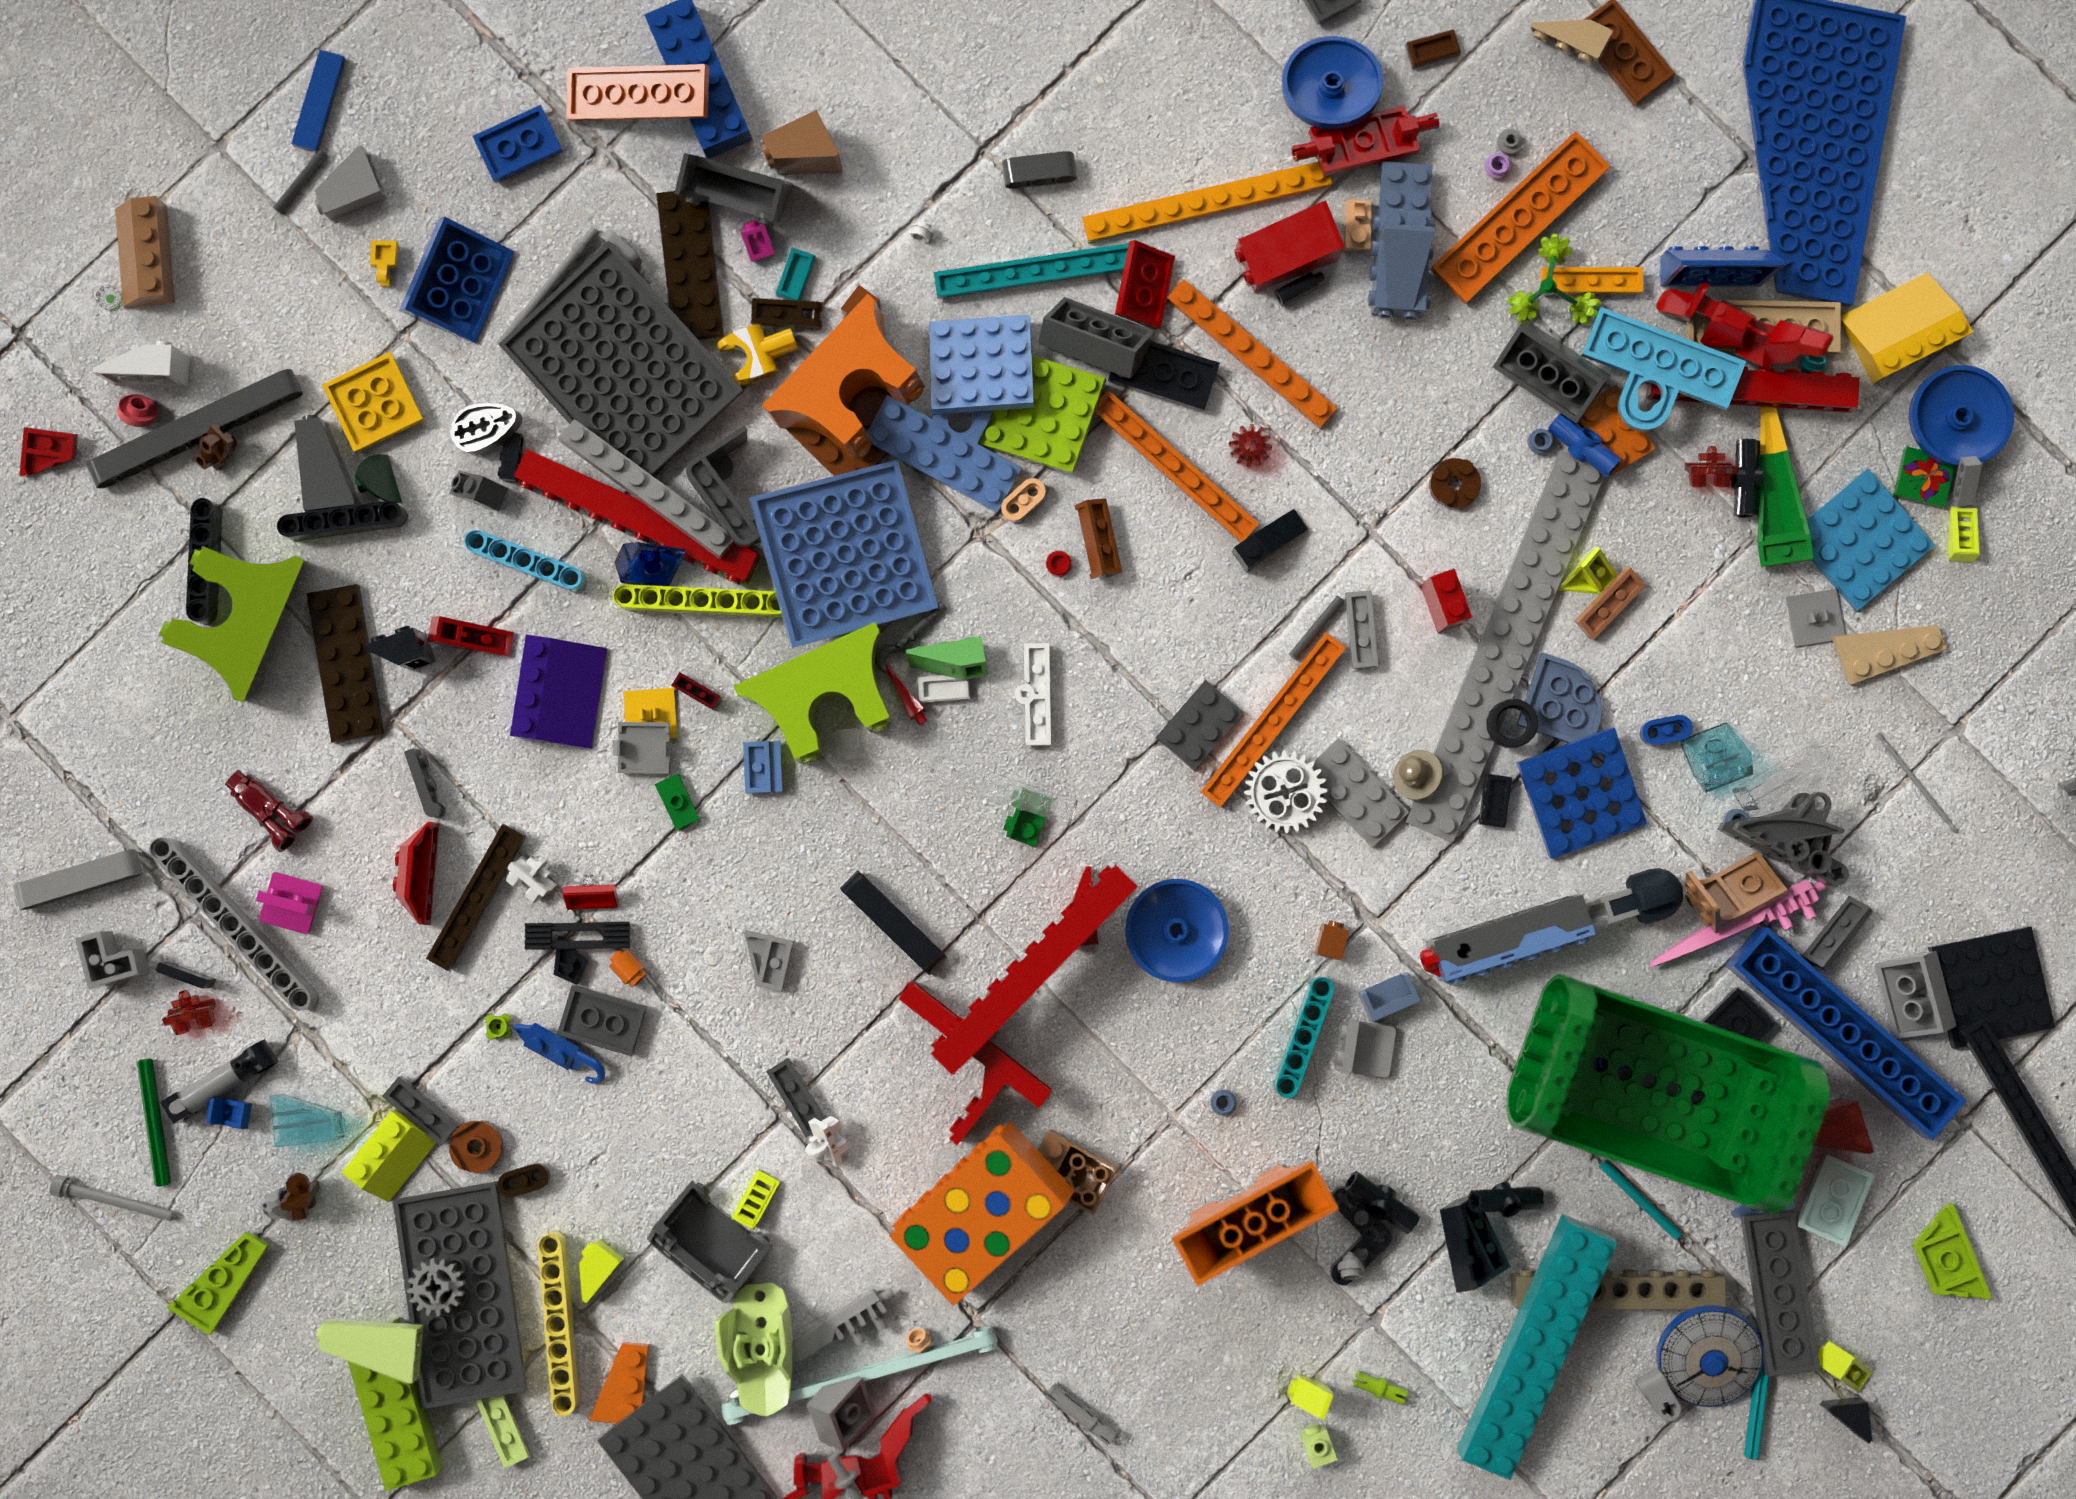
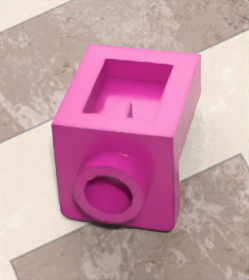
[740,220,775,262]

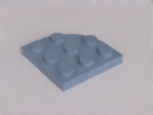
[1516,652,1602,743]

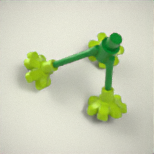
[1507,234,1601,325]

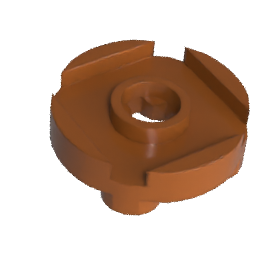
[449,1120,504,1173]

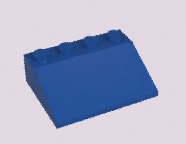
[399,216,515,343]
[1660,246,1785,286]

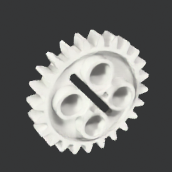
[1244,750,1328,833]

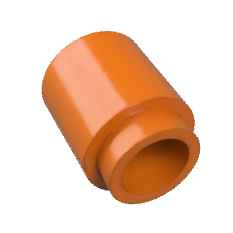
[609,949,647,988]

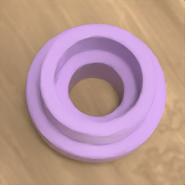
[1485,153,1510,179]

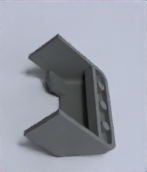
[674,153,793,226]
[686,425,761,547]

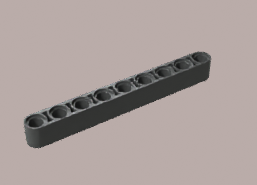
[86,369,303,489]

